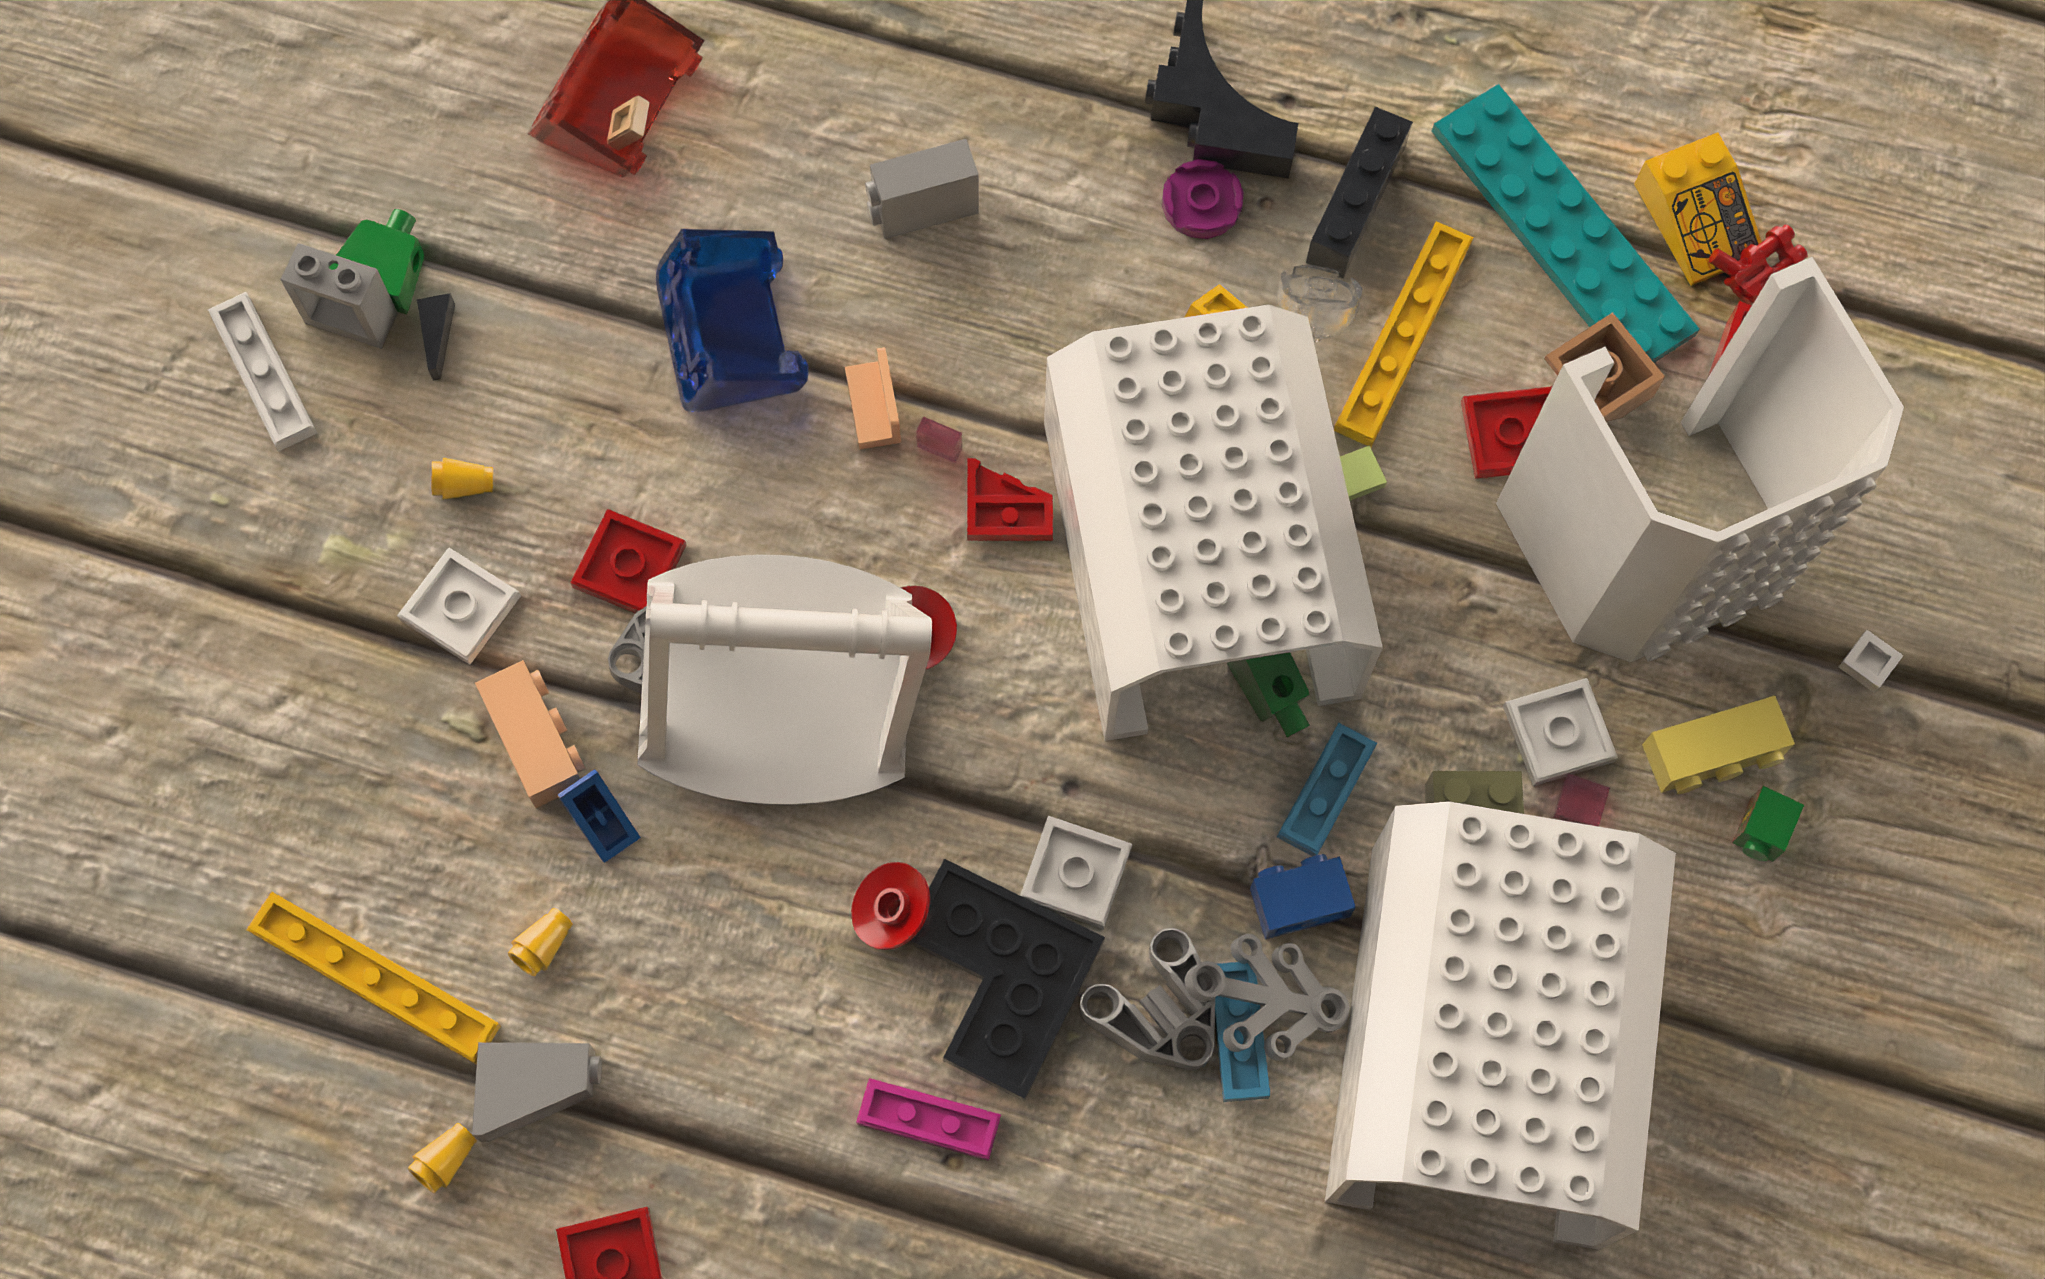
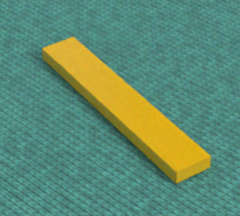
[1334,221,1474,448]
[246,892,501,1065]

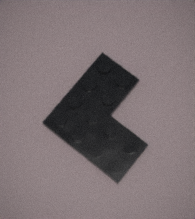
[907,859,1105,1102]

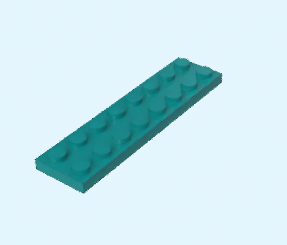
[1431,84,1700,363]

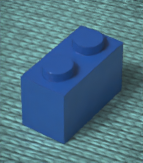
[1250,854,1356,940]

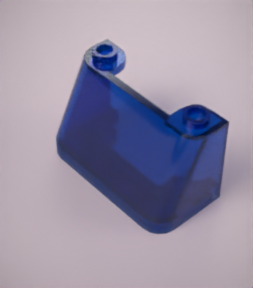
[656,229,809,412]

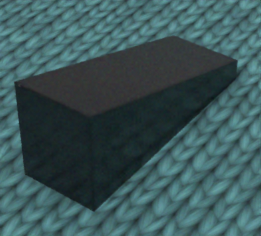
[417,293,455,381]

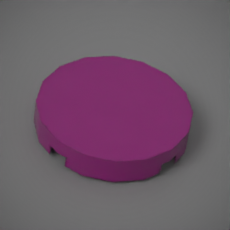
[1162,159,1244,239]

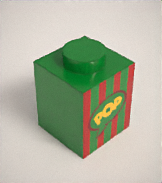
[1732,786,1804,862]

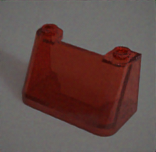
[527,0,705,178]

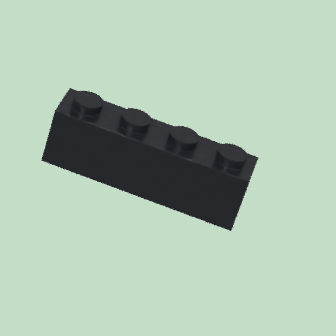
[1306,106,1413,279]

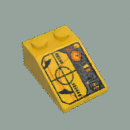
[1634,132,1762,286]

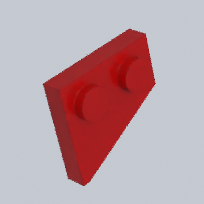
[967,458,1053,541]

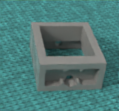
[280,243,398,349]

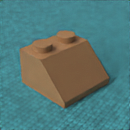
[1544,312,1665,422]

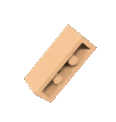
[475,660,586,808]

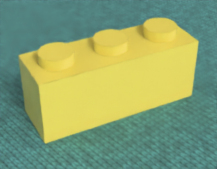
[1642,696,1795,794]

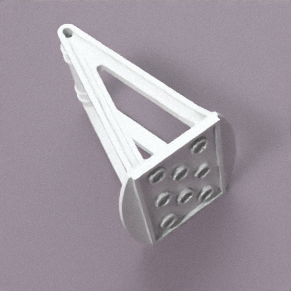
[638,555,932,805]

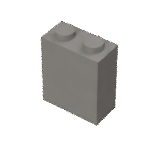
[865,139,979,239]

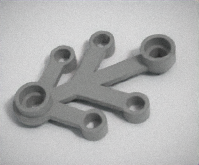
[1185,934,1349,1061]

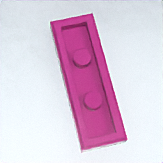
[856,1078,1001,1161]

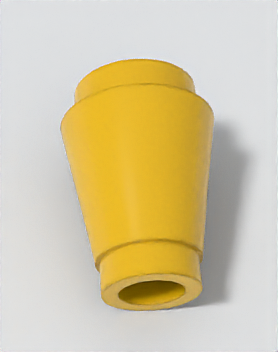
[431,457,493,500]
[508,908,573,976]
[408,1123,477,1193]

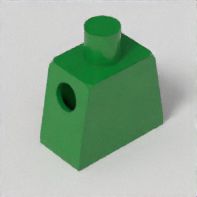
[329,209,424,315]
[1227,652,1310,738]

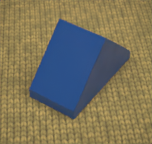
[558,769,641,863]

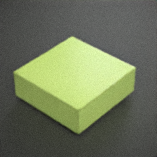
[1340,445,1387,501]

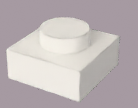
[1838,630,1903,693]

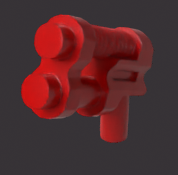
[1708,225,1808,304]

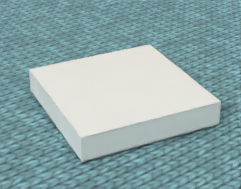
[397,548,521,665]
[1503,678,1618,786]
[1020,816,1132,930]

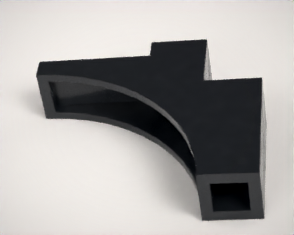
[1145,0,1299,179]

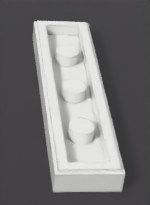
[208,292,317,451]

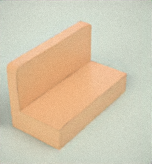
[845,347,901,450]

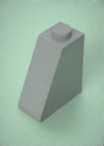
[472,1042,602,1142]

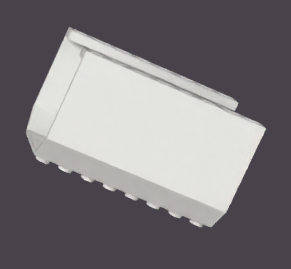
[1496,257,1904,662]
[1044,305,1383,741]
[1325,802,1676,1250]

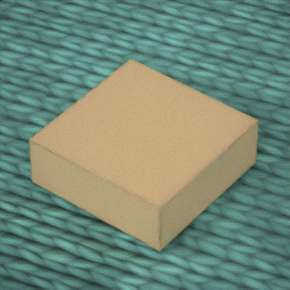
[607,96,650,151]

